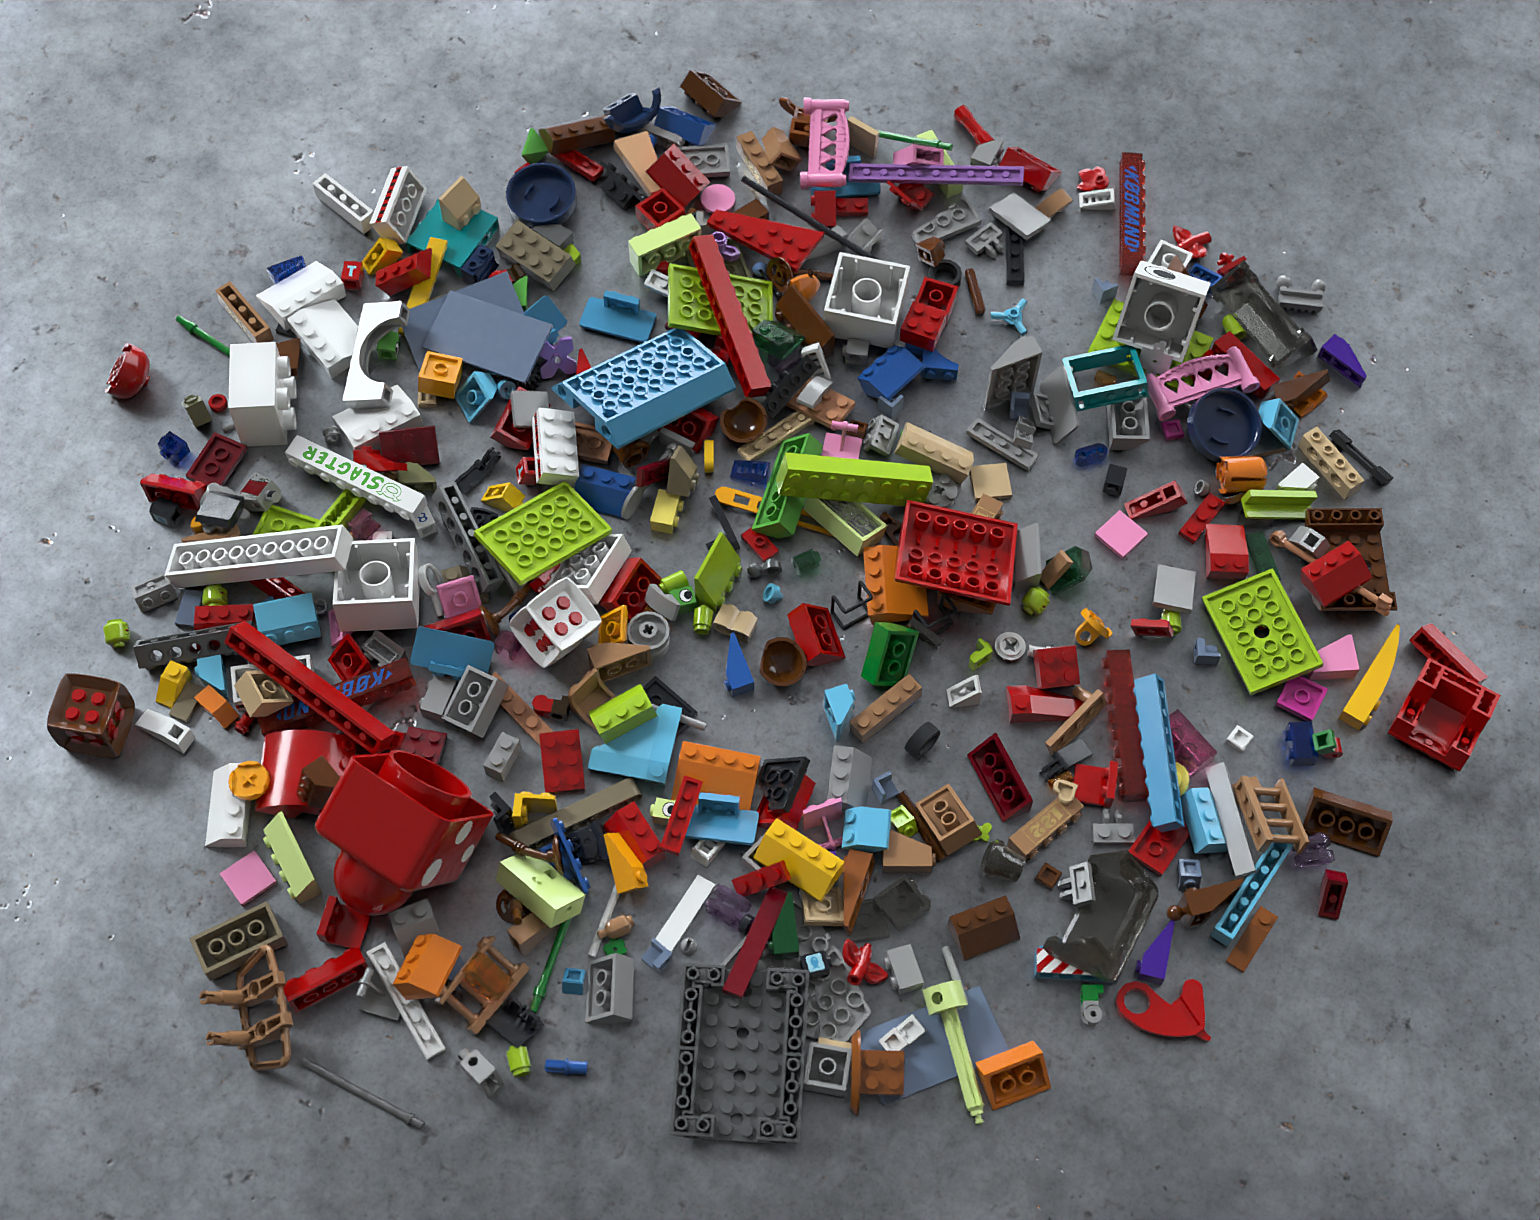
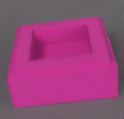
[1160,419,1184,441]

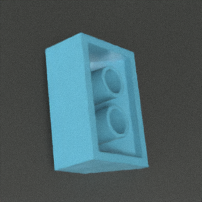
[253,592,321,645]
[1180,787,1229,854]

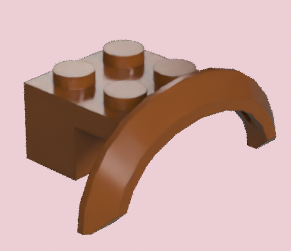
[779,97,838,147]
[850,1030,904,1116]

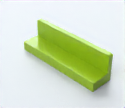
[1241,490,1318,520]

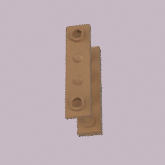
[1233,776,1309,854]
[434,936,530,1034]

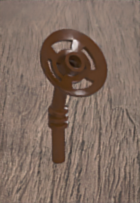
[767,257,834,293]
[479,580,532,639]
[495,832,564,876]
[496,889,532,925]

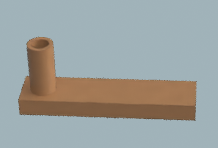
[1045,686,1107,755]

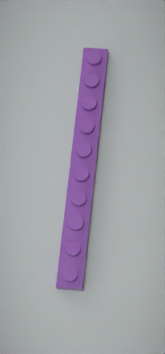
[848,163,1024,186]

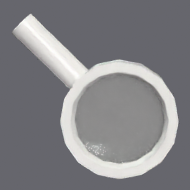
[418,563,444,617]

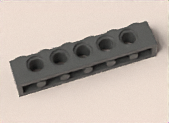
[432,482,505,595]
[133,620,254,670]

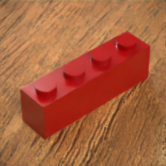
[1212,331,1280,400]

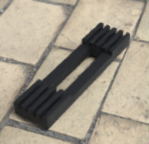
[1329,429,1394,485]

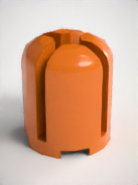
[1216,456,1268,494]

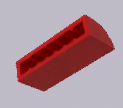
[1409,623,1488,685]

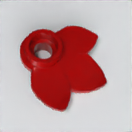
[1077,167,1109,191]

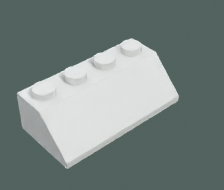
[205,763,251,847]

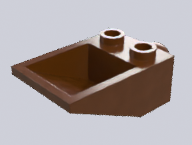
[1166,878,1244,929]

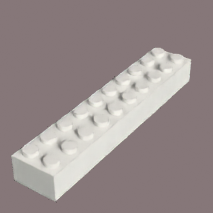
[165,525,353,588]

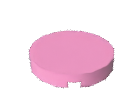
[701,184,735,213]

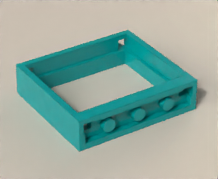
[1062,345,1149,412]

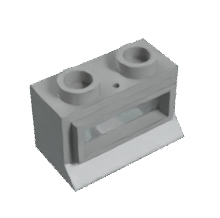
[361,630,408,673]

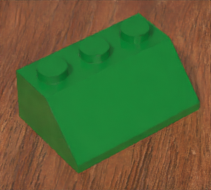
[861,622,919,686]

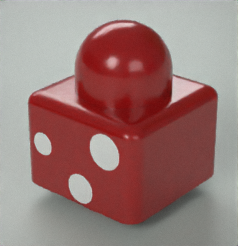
[315,750,494,916]

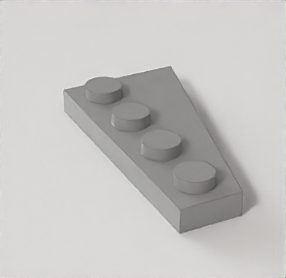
[912,195,982,243]

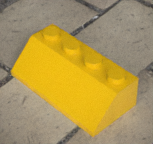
[753,818,844,902]

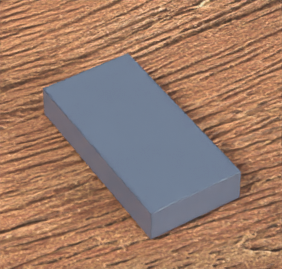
[175,589,203,629]

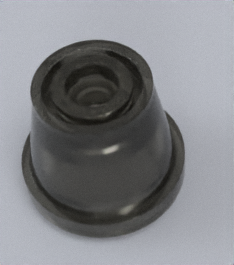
[980,839,1026,883]

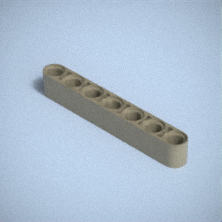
[508,777,643,854]

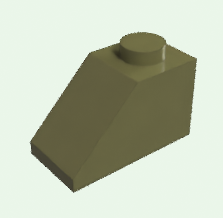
[398,462,438,492]

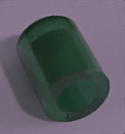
[791,549,821,575]

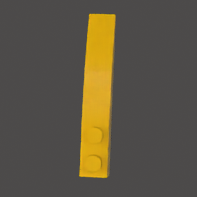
[1338,624,1400,730]

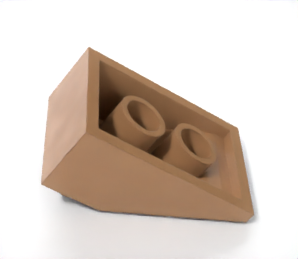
[587,642,652,683]
[915,783,982,856]

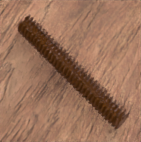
[897,790,947,863]

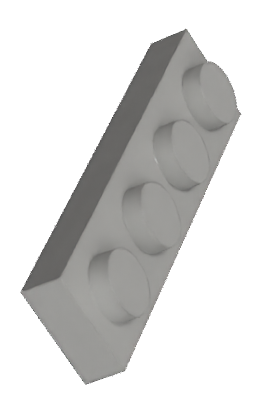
[966,418,1039,471]

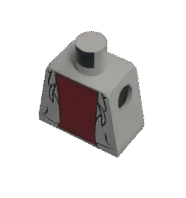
[238,472,281,511]
[458,1048,504,1099]

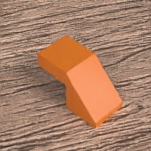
[194,685,240,729]

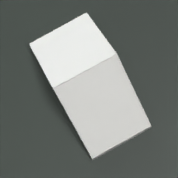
[946,675,982,708]

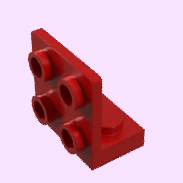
[887,180,935,211]
[1073,761,1118,807]
[316,895,372,949]

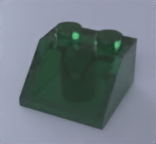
[752,319,805,360]

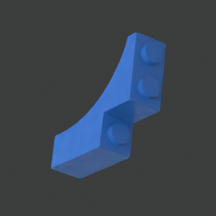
[905,343,959,380]

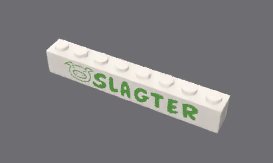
[285,435,428,521]

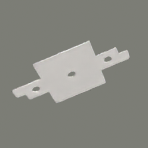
[1139,341,1173,376]

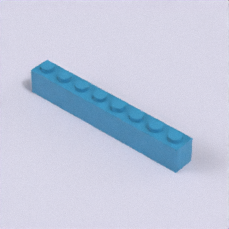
[1133,673,1184,832]

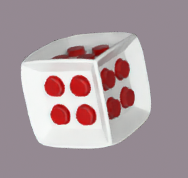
[509,577,602,668]

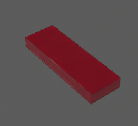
[636,457,671,488]

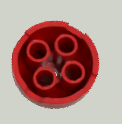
[105,343,150,399]

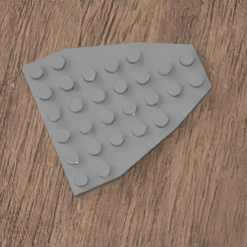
[721,891,871,1042]

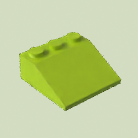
[694,532,743,613]

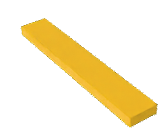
[398,237,448,336]

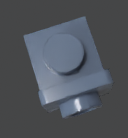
[1178,859,1202,891]

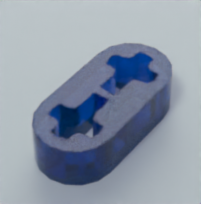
[1073,443,1108,467]

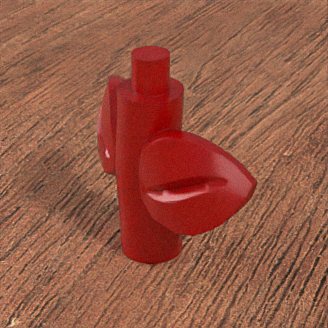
[1173,225,1212,258]
[842,939,889,986]

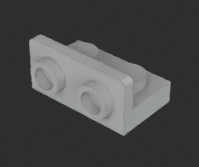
[846,218,885,256]
[863,414,899,457]
[130,573,177,613]

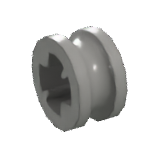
[322,425,341,443]

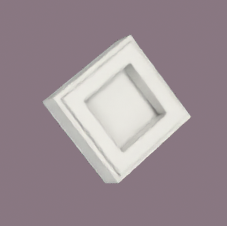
[1225,725,1254,753]

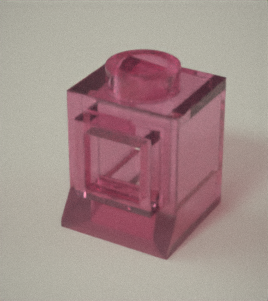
[348,508,381,541]
[494,630,522,661]

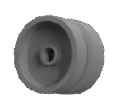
[627,611,670,661]

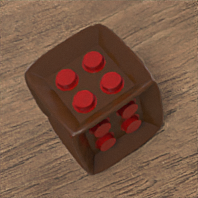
[47,673,135,758]

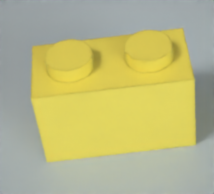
[650,489,684,534]

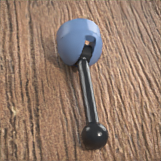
[752,261,782,299]

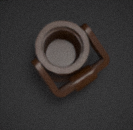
[613,441,650,468]

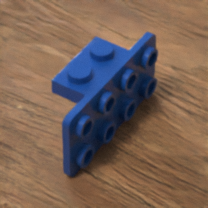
[539,818,591,896]

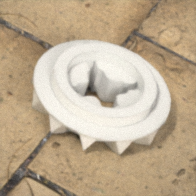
[994,632,1026,662]

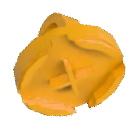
[1075,607,1113,646]
[228,761,270,801]

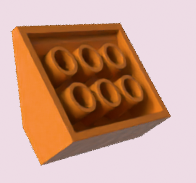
[863,545,929,625]
[671,741,761,811]

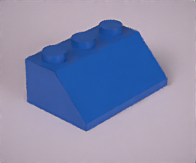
[654,106,716,146]
[857,345,925,401]
[574,464,636,520]

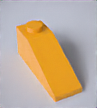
[603,833,649,894]

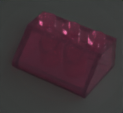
[1169,709,1218,778]

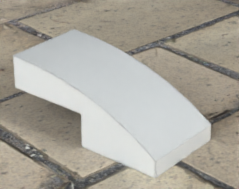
[879,1014,927,1051]

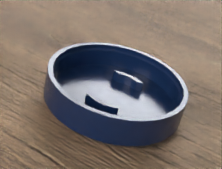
[506,163,577,229]
[1187,388,1262,462]

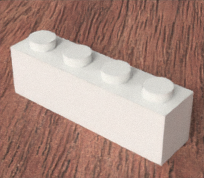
[312,173,374,234]

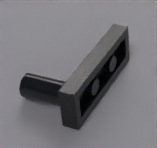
[706,495,740,551]

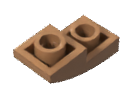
[1035,188,1073,219]

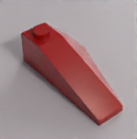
[1006,685,1084,723]

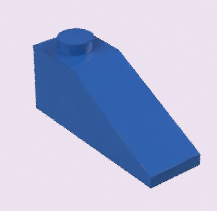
[723,633,754,698]

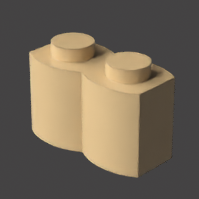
[713,604,758,643]

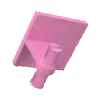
[822,420,862,459]
[803,797,843,851]

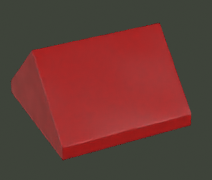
[328,633,373,689]

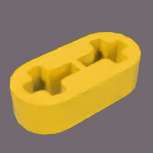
[704,440,714,473]

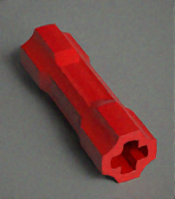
[953,105,994,145]

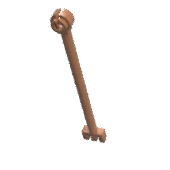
[1269,530,1393,616]

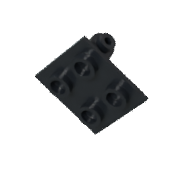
[486,996,545,1049]

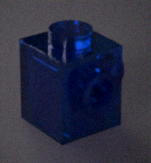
[157,431,191,464]

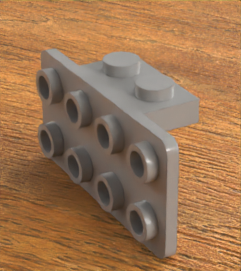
[1030,366,1079,444]

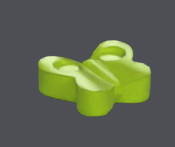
[973,823,992,843]

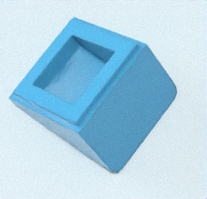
[562,968,586,995]

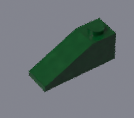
[768,892,799,960]

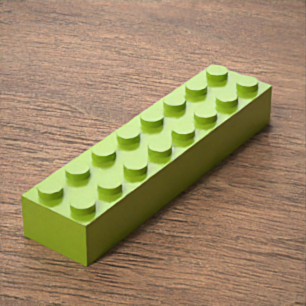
[776,452,933,506]

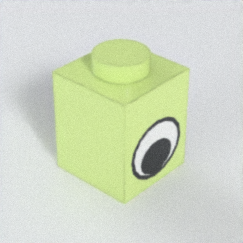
[650,798,675,826]

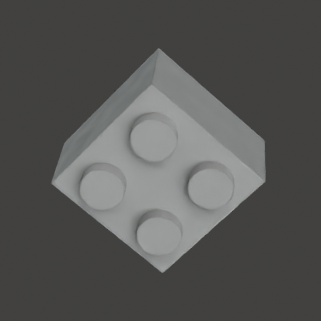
[803,1042,852,1097]

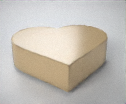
[1053,779,1078,806]

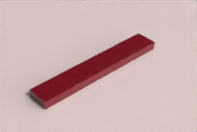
[722,887,788,1000]

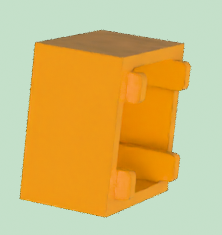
[418,351,463,399]

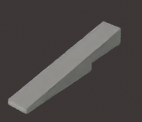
[1205,762,1257,878]

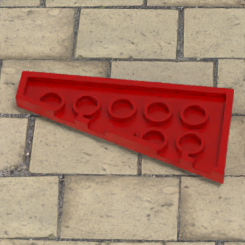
[707,209,824,273]

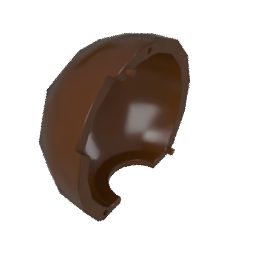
[720,397,767,443]
[759,637,807,686]

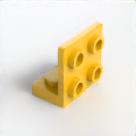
[512,791,558,830]

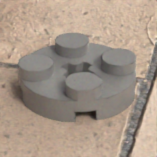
[925,474,958,508]

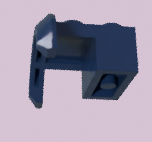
[602,87,661,133]

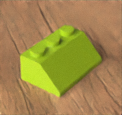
[589,684,658,744]

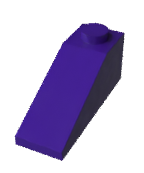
[1317,334,1367,388]
[1135,920,1175,985]

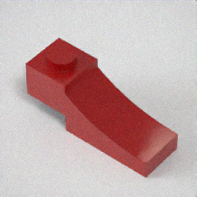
[353,446,407,472]

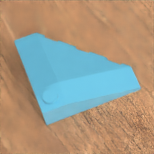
[587,704,682,785]

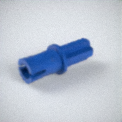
[545,1058,588,1076]

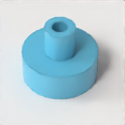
[497,379,516,399]
[763,583,783,604]

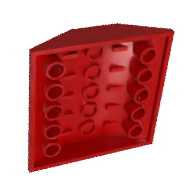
[894,500,1018,606]

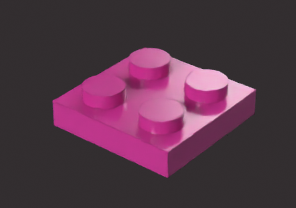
[1275,676,1328,723]

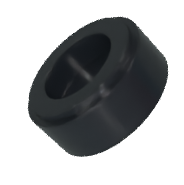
[738,914,755,936]

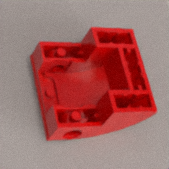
[1388,658,1501,772]
[255,730,357,819]

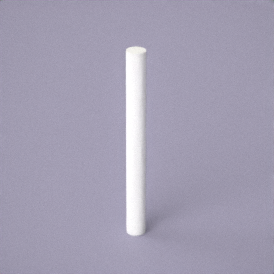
[588,885,620,958]

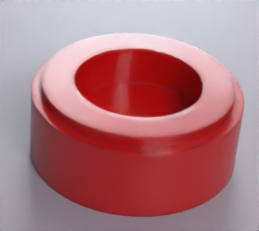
[208,394,228,413]

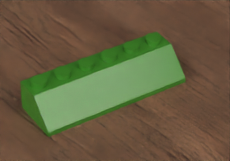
[752,433,823,539]

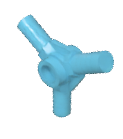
[990,299,1027,336]

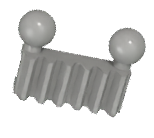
[1276,276,1326,314]

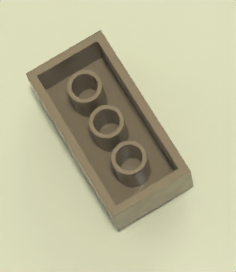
[495,220,575,292]
[189,901,288,981]

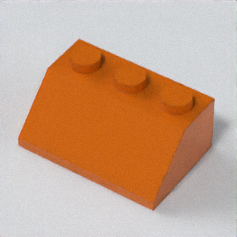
[393,934,463,1000]
[975,1041,1051,1110]

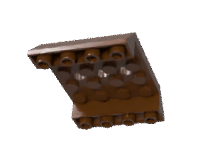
[1305,508,1398,611]

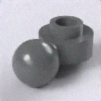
[747,558,782,577]

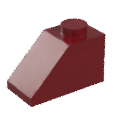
[1318,869,1348,919]

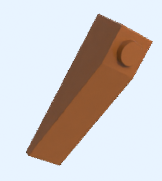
[843,849,876,935]

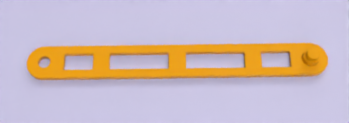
[715,487,834,537]

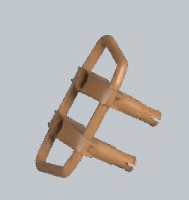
[199,945,294,1071]

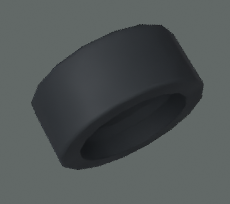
[928,259,962,286]
[905,722,941,759]

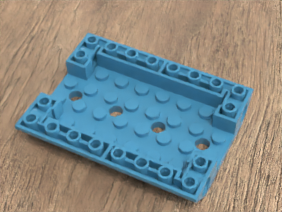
[552,328,736,449]

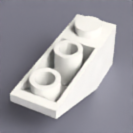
[135,709,195,754]

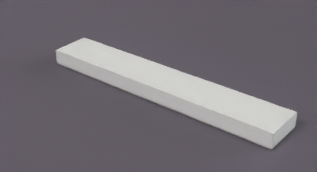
[366,942,446,1061]

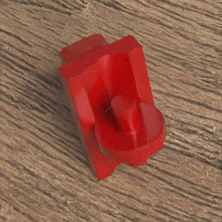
[1215,252,1247,283]

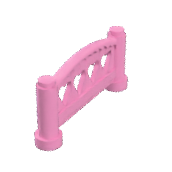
[800,98,850,190]
[1145,346,1260,421]

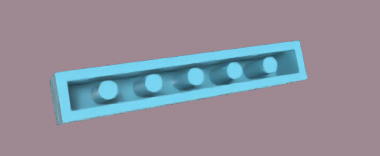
[1210,833,1294,947]

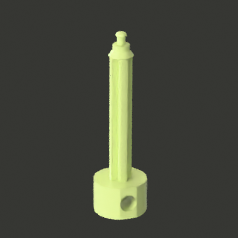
[923,980,984,1125]

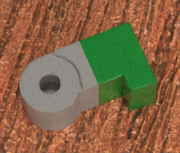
[1080,985,1104,1027]

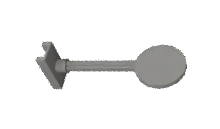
[621,427,695,520]

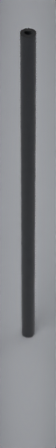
[741,176,879,260]

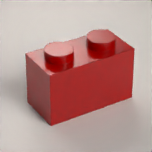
[811,190,836,228]

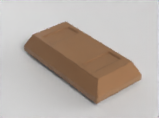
[1040,549,1074,590]

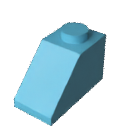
[195,655,229,698]

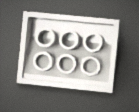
[256,261,346,331]
[287,298,376,379]
[332,384,423,451]
[542,534,632,605]

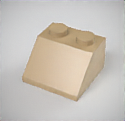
[439,176,482,230]
[234,671,294,717]

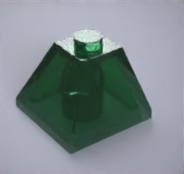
[1046,546,1092,595]

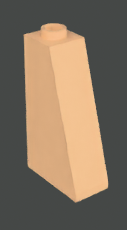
[614,131,661,197]

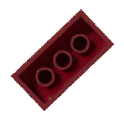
[967,733,1033,822]

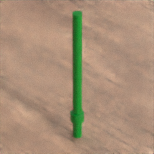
[877,130,953,151]
[176,315,230,357]
[530,918,571,1014]

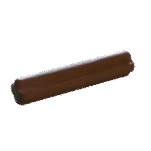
[965,268,986,315]

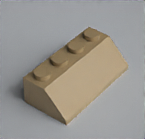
[894,422,974,484]

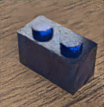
[1282,721,1319,766]

